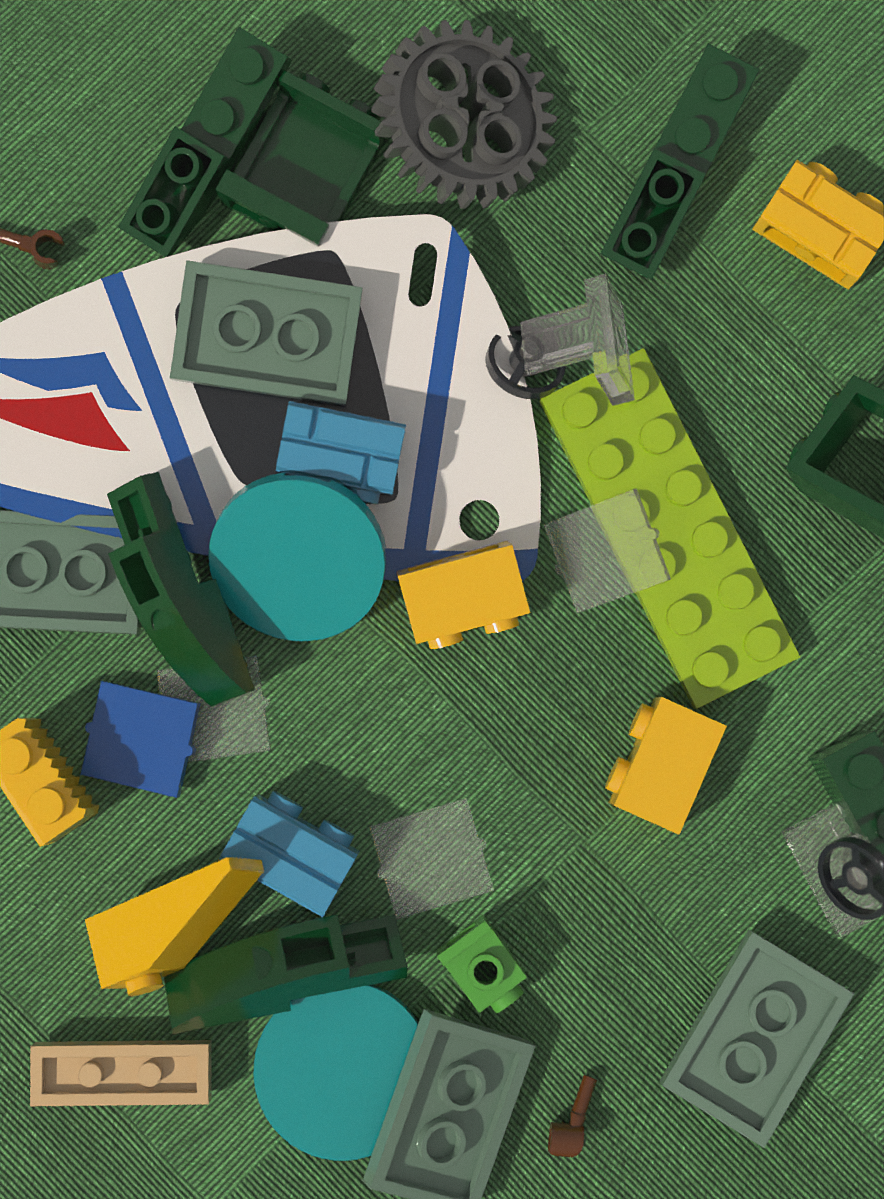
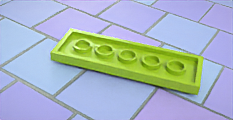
[540,348,800,709]

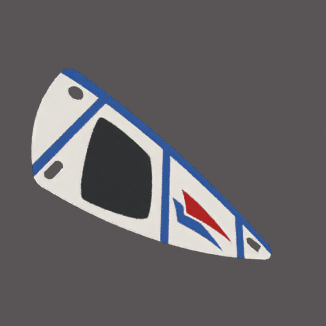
[0,214,541,581]

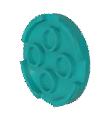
[209,472,386,641]
[253,985,419,1161]

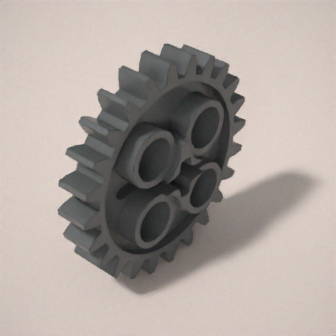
[371,20,557,209]

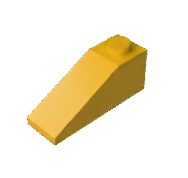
[85,857,264,996]

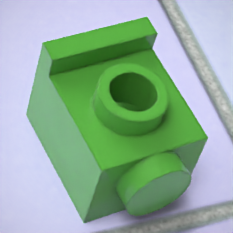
[437,914,527,1013]

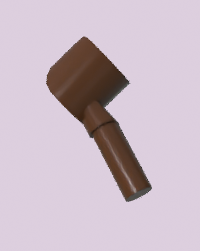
[0,228,64,269]
[548,1075,597,1158]

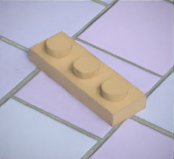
[30,1040,212,1106]

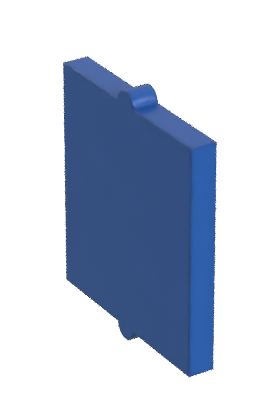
[80,681,201,798]

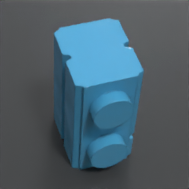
[276,401,406,504]
[219,791,360,917]

